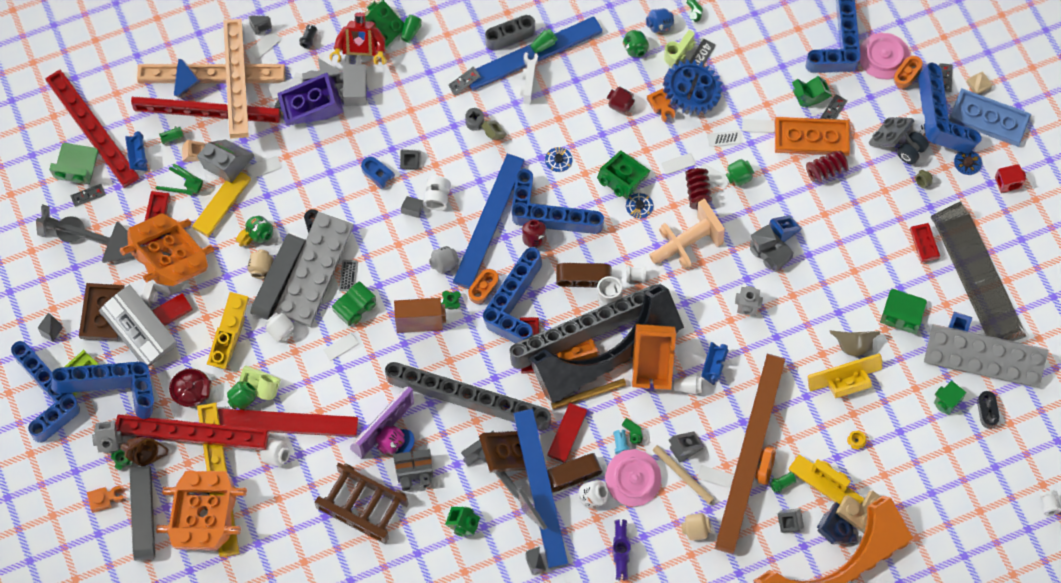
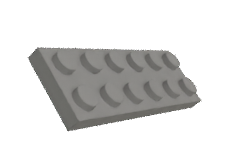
[275,212,354,327]
[924,324,1049,387]

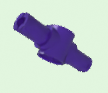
[612,519,631,581]

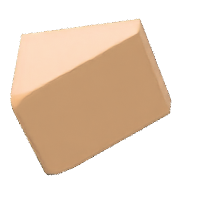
[182,140,205,162]

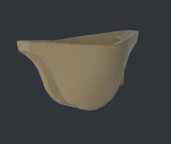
[829,330,880,356]

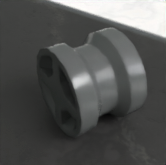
[465,108,484,131]

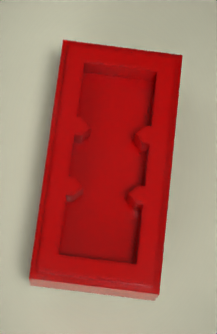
[910,223,940,263]

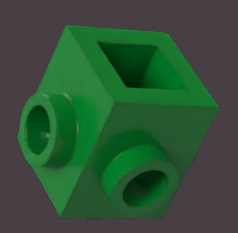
[445,506,481,537]

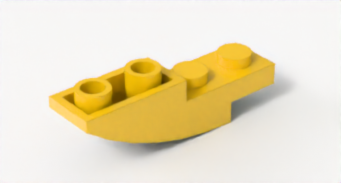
[207,292,249,370]

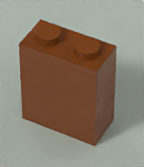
[394,298,446,333]

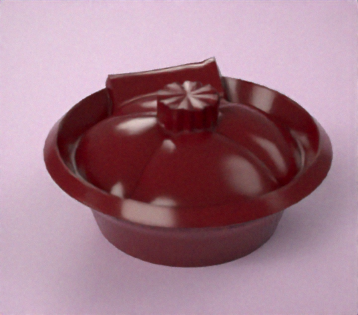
[169,368,212,407]

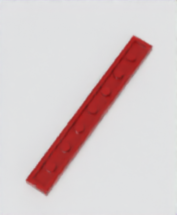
[45,69,140,188]
[131,96,281,123]
[218,408,358,437]
[116,414,270,450]

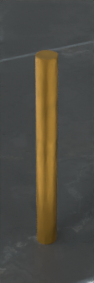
[550,378,626,410]

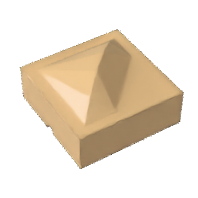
[966,71,993,94]

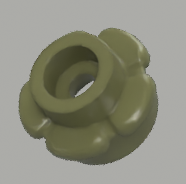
[915,170,933,188]

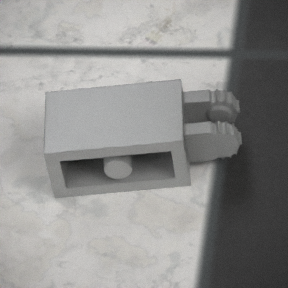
[340,55,367,106]

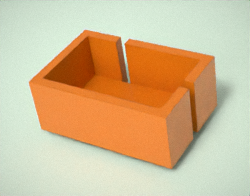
[631,324,676,390]

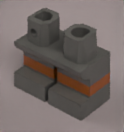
[393,449,433,491]

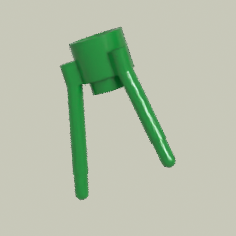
[155,163,203,196]

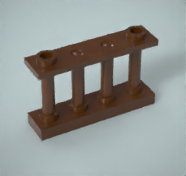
[314,462,409,544]

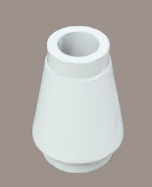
[674,375,703,395]

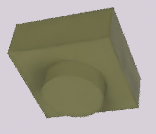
[481,121,507,140]

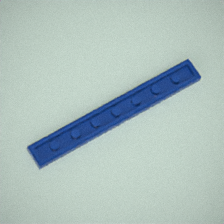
[469,16,603,91]
[453,153,525,289]
[513,409,568,569]

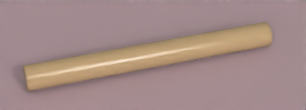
[652,445,714,504]

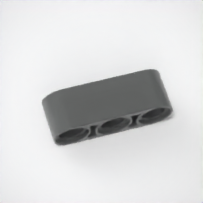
[485,15,535,51]

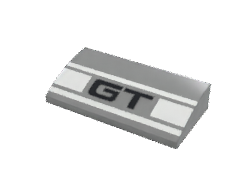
[99,284,177,367]

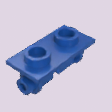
[125,131,148,171]
[701,342,729,385]

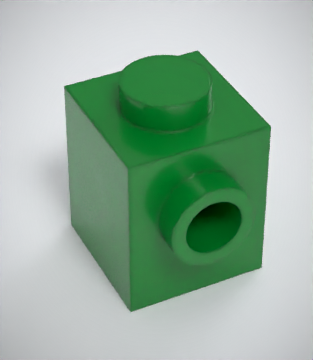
[934,380,967,415]

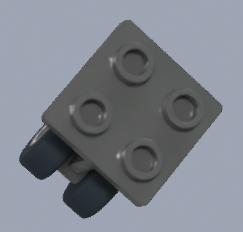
[868,117,929,165]

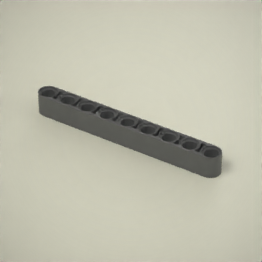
[509,284,658,369]
[385,362,551,431]

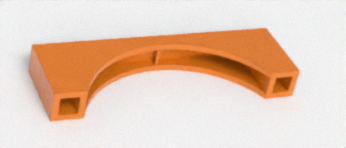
[753,496,914,583]

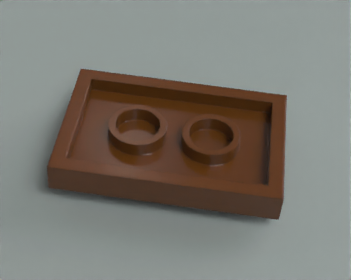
[78,283,125,341]
[479,431,526,473]

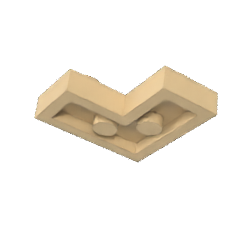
[836,490,881,533]

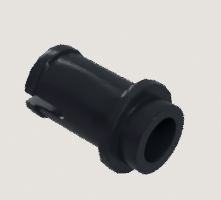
[299,24,317,49]

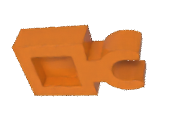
[647,88,675,122]
[86,486,124,513]

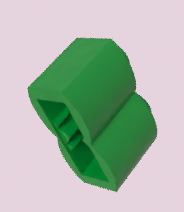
[332,281,376,326]

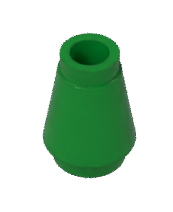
[400,14,422,43]
[530,29,558,54]

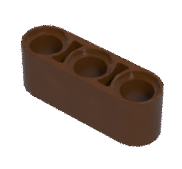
[556,263,612,288]
[547,453,603,493]

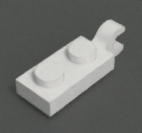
[520,53,538,104]

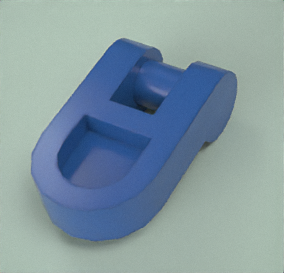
[361,157,395,189]

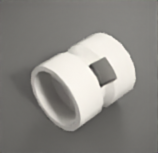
[423,176,451,211]
[597,276,622,307]

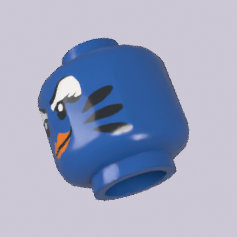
[646,8,674,33]

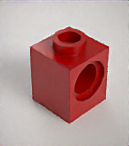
[995,164,1026,193]

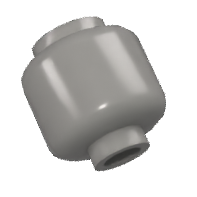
[429,246,459,273]

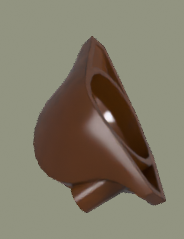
[120,437,169,466]

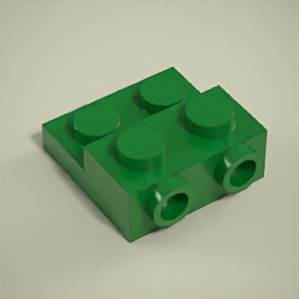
[597,150,651,199]

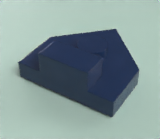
[817,502,858,544]

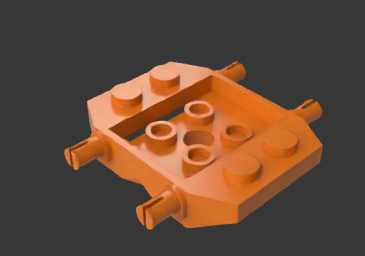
[120,213,214,286]
[156,471,247,550]

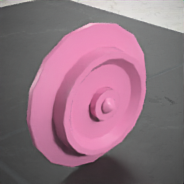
[859,33,911,80]
[605,449,662,507]

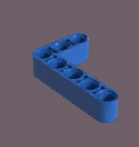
[805,0,860,73]
[918,62,982,153]
[512,169,604,234]
[483,247,542,343]
[11,341,80,443]
[51,361,154,419]

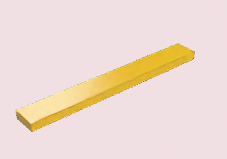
[197,403,240,558]

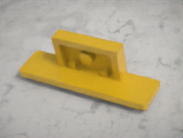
[807,353,882,399]
[788,455,864,504]

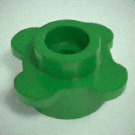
[441,291,461,310]
[111,449,133,470]

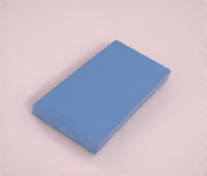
[949,88,1031,147]

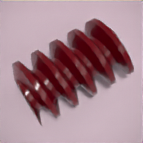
[806,150,849,183]
[685,168,713,210]

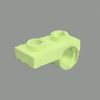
[664,30,696,67]
[239,365,281,400]

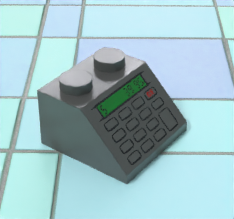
[197,139,254,183]

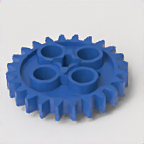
[662,59,723,115]

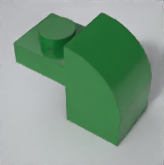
[792,76,833,107]

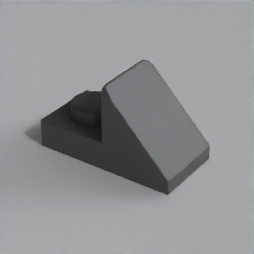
[668,431,705,462]

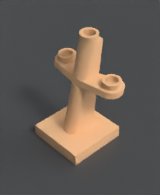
[649,199,725,268]

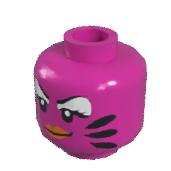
[376,425,405,455]

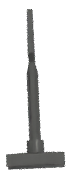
[36,204,142,263]
[461,431,547,530]

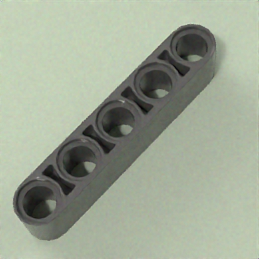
[250,233,306,320]
[129,465,155,561]

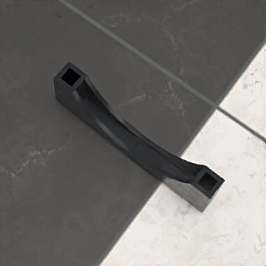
[528,284,684,403]

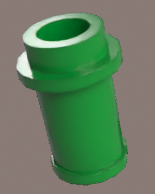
[159,126,184,145]
[770,472,797,493]

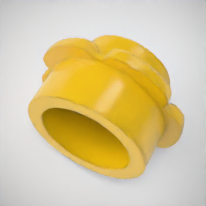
[236,229,252,247]
[847,431,866,450]

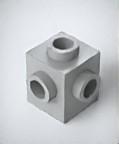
[735,286,763,316]
[92,421,122,453]

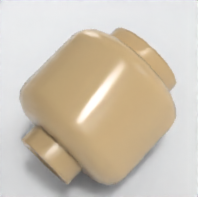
[247,249,274,279]
[681,513,711,541]

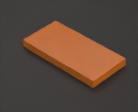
[775,117,850,156]

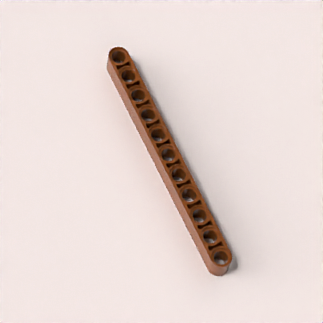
[714,353,786,555]

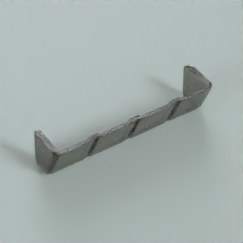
[930,201,1026,341]

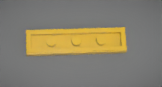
[192,172,251,238]

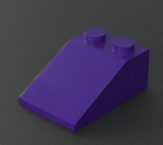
[277,72,344,126]

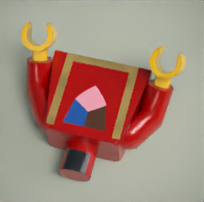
[329,12,387,65]

